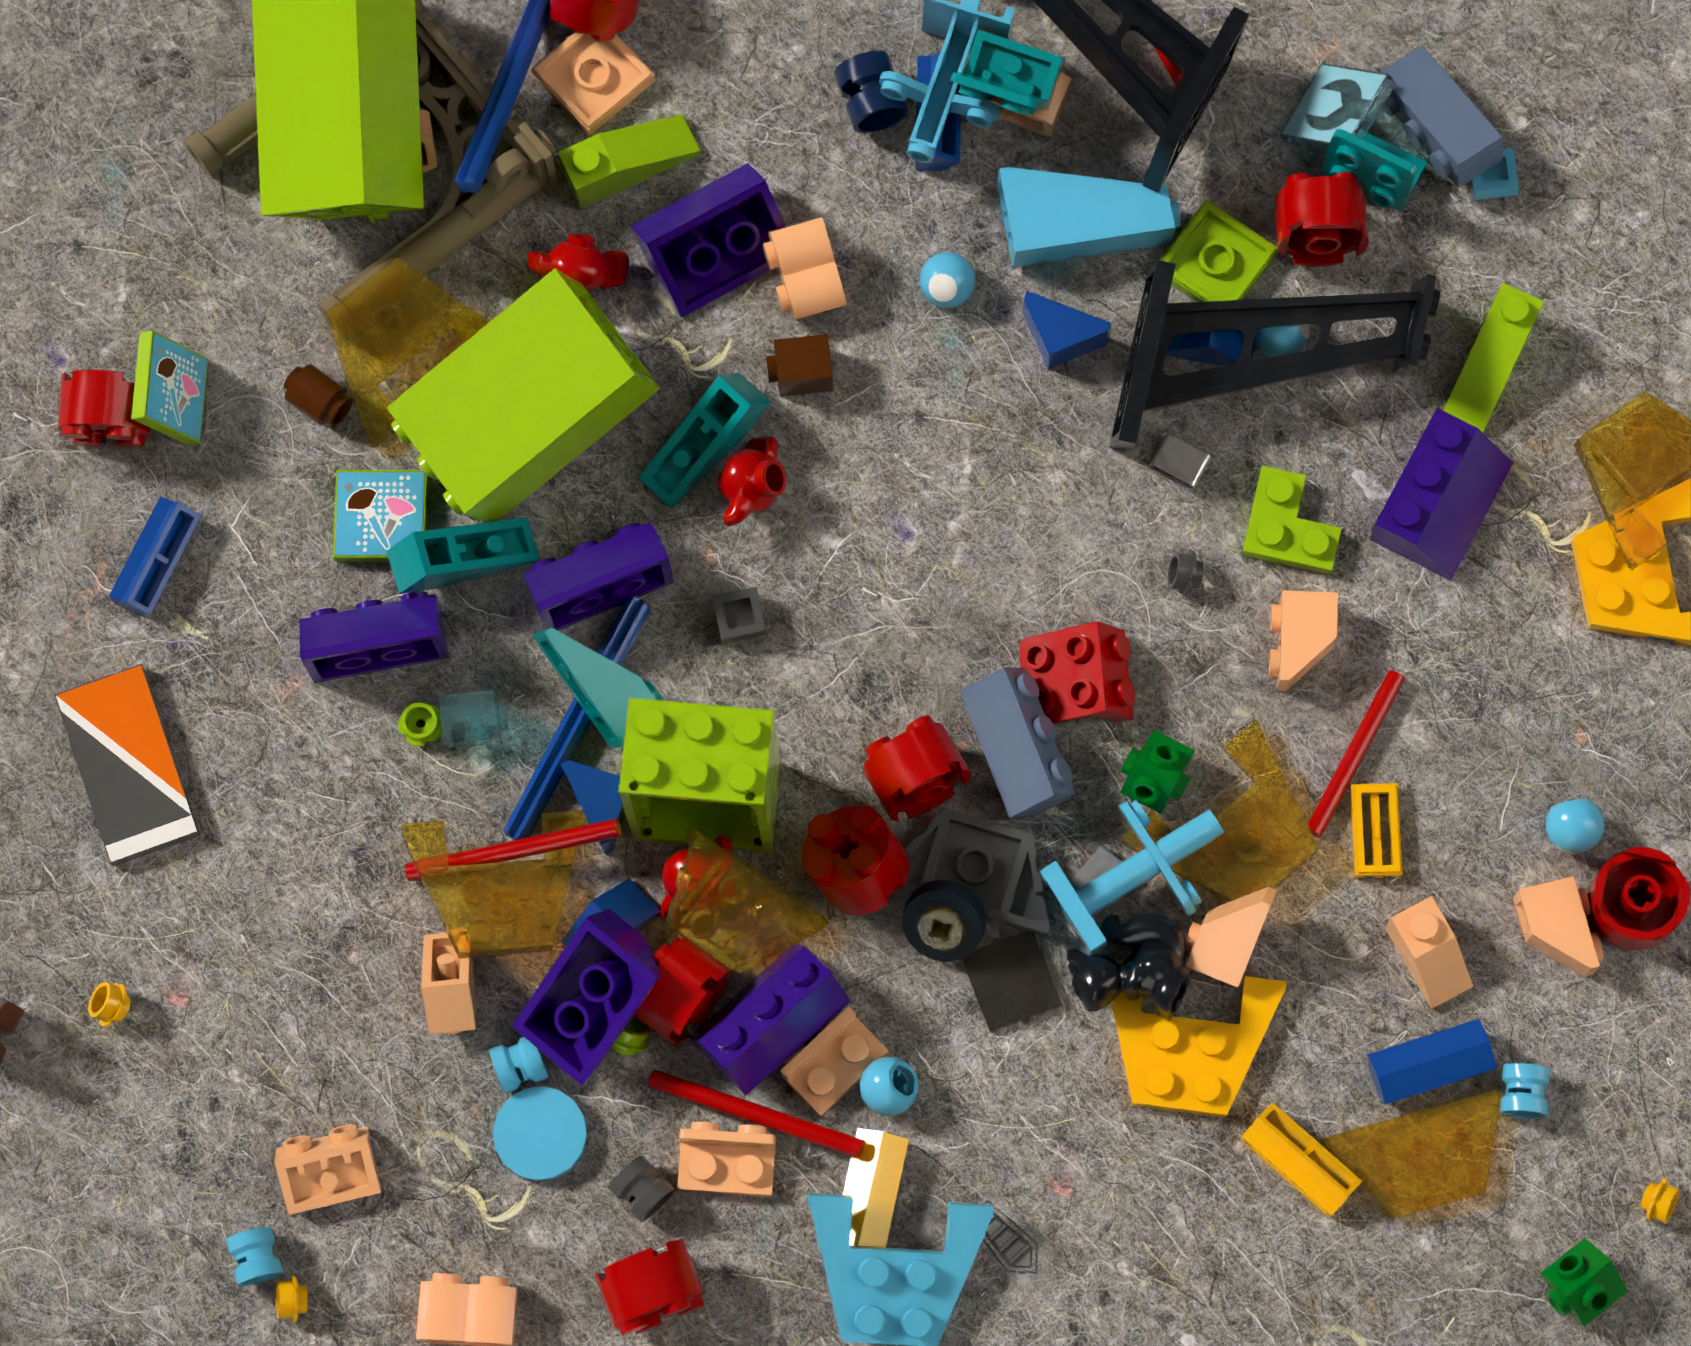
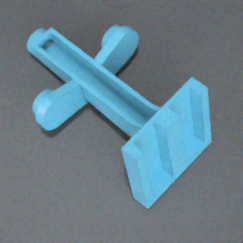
[879,0,1015,163]
[1040,800,1224,955]

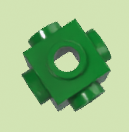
[1120,729,1195,814]
[1541,1238,1628,1327]

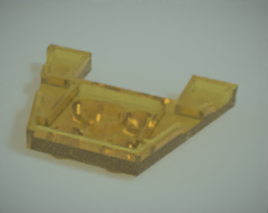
[323,258,489,448]
[1574,391,1691,571]
[1121,720,1318,902]
[401,810,584,958]

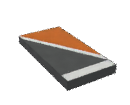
[55,664,201,867]

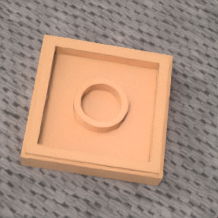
[530,31,656,136]

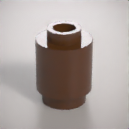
[283,364,353,428]

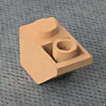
[1268,590,1338,691]
[1513,876,1603,977]

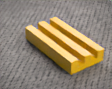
[1350,783,1403,879]

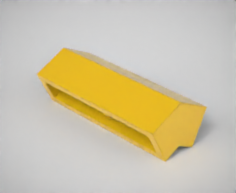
[1240,1102,1362,1219]
[843,1128,909,1248]

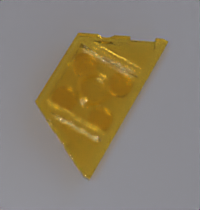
[665,828,829,973]
[1323,1089,1501,1220]

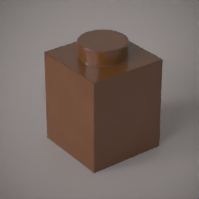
[766,334,834,397]

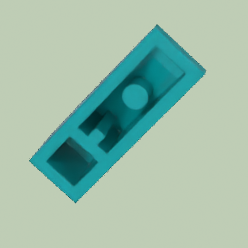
[639,372,772,508]
[386,517,540,594]
[532,627,663,749]

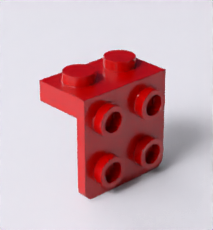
[1019,621,1135,725]

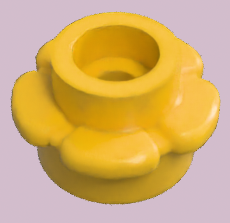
[88,982,131,1027]
[1640,1178,1680,1224]
[275,1276,308,1323]

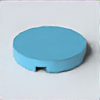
[493,1086,587,1181]

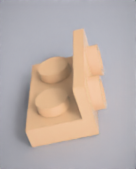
[781,1006,889,1118]
[677,1122,776,1198]
[274,1124,381,1215]

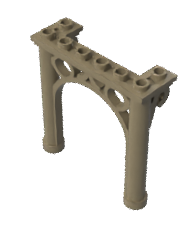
[184,0,560,341]

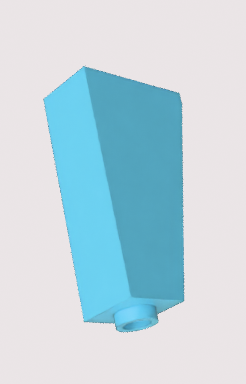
[996,167,1181,268]

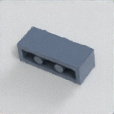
[1377,45,1503,188]
[960,667,1076,818]

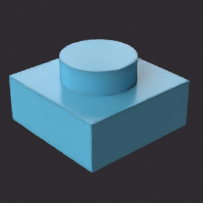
[1471,148,1519,200]

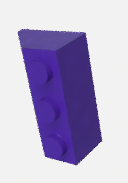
[631,163,786,318]
[1369,408,1513,581]
[523,522,674,631]
[299,591,449,683]
[512,908,661,1086]
[690,944,851,1096]

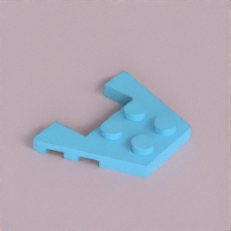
[807,1192,994,1346]

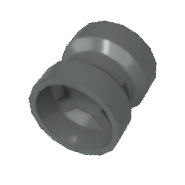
[608,1155,675,1223]

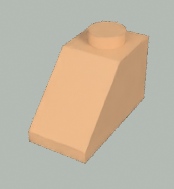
[1185,887,1277,988]
[1385,896,1473,1010]
[421,930,477,1034]

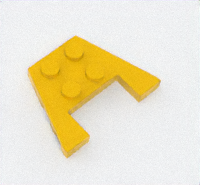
[1571,478,1691,646]
[1111,960,1287,1118]

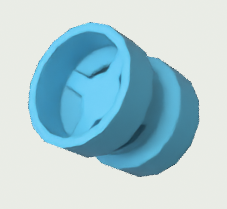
[489,1037,549,1094]
[1500,1063,1550,1119]
[226,1226,284,1287]

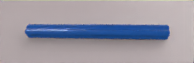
[455,0,551,193]
[504,596,650,840]

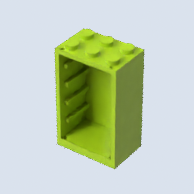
[252,0,424,221]
[386,268,661,522]
[619,698,781,853]

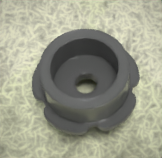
[1167,550,1204,595]

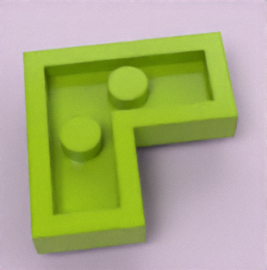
[1241,465,1342,576]

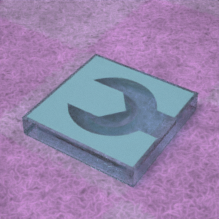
[1279,63,1396,152]

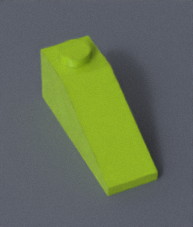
[557,114,701,209]
[1443,283,1544,433]

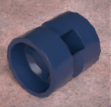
[834,50,908,134]

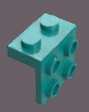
[950,29,1065,115]
[1321,127,1427,212]

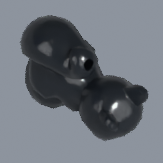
[1067,913,1192,1021]

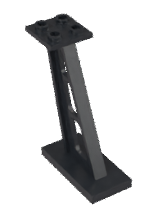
[1033,0,1250,193]
[1109,260,1440,451]

